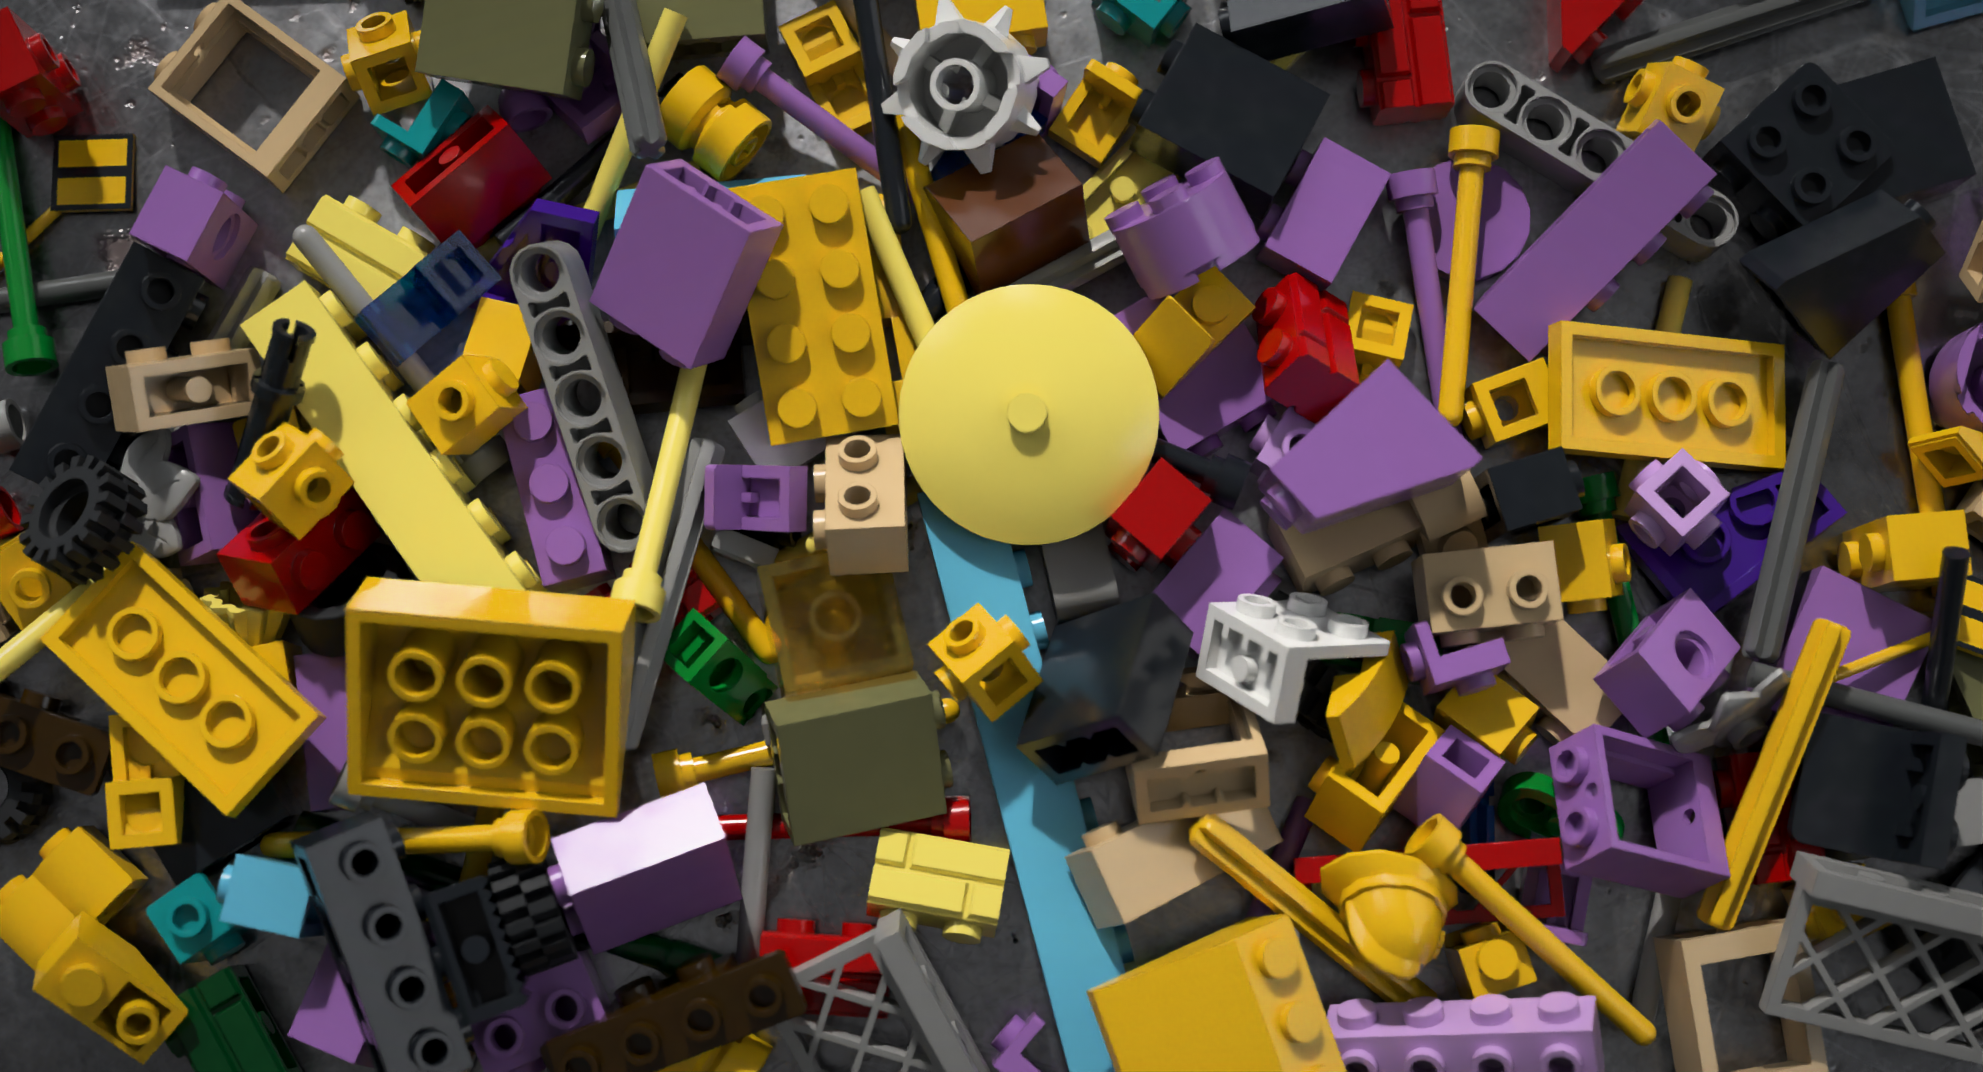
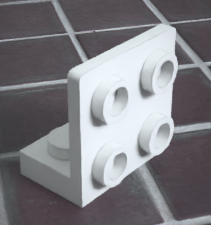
[1196,592,1390,724]

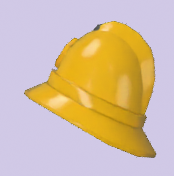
[1320,849,1458,980]

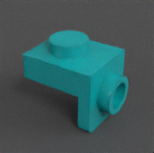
[1091,0,1192,49]
[370,79,475,168]
[146,873,250,966]

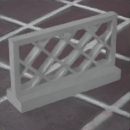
[1758,851,1983,1064]
[776,908,991,1072]

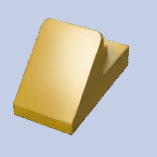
[1133,266,1256,400]

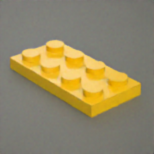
[727,167,899,446]
[1548,320,1786,473]
[40,541,327,818]

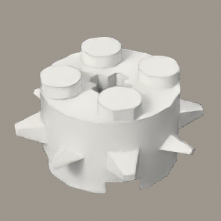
[881,0,1051,174]

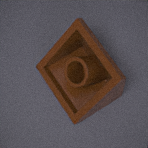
[923,134,1090,296]

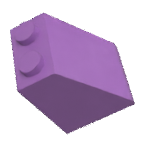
[1258,359,1483,535]

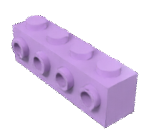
[1327,992,1605,1072]

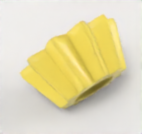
[199,581,290,646]

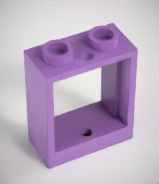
[1549,724,1730,899]

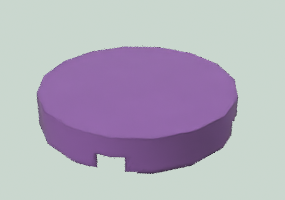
[1428,160,1530,281]

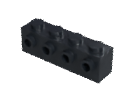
[9,242,209,484]
[290,810,475,1072]

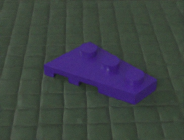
[1616,471,1848,615]

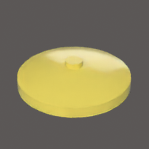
[899,284,1159,545]

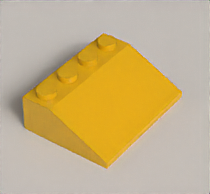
[346,577,636,818]
[1086,914,1347,1072]

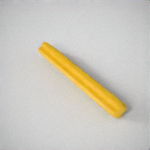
[1696,618,1851,931]
[1188,814,1438,1003]

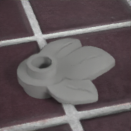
[120,429,201,559]
[1670,668,1790,754]

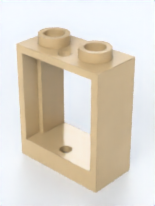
[148,0,361,193]
[1125,666,1270,825]
[1653,917,1829,1072]

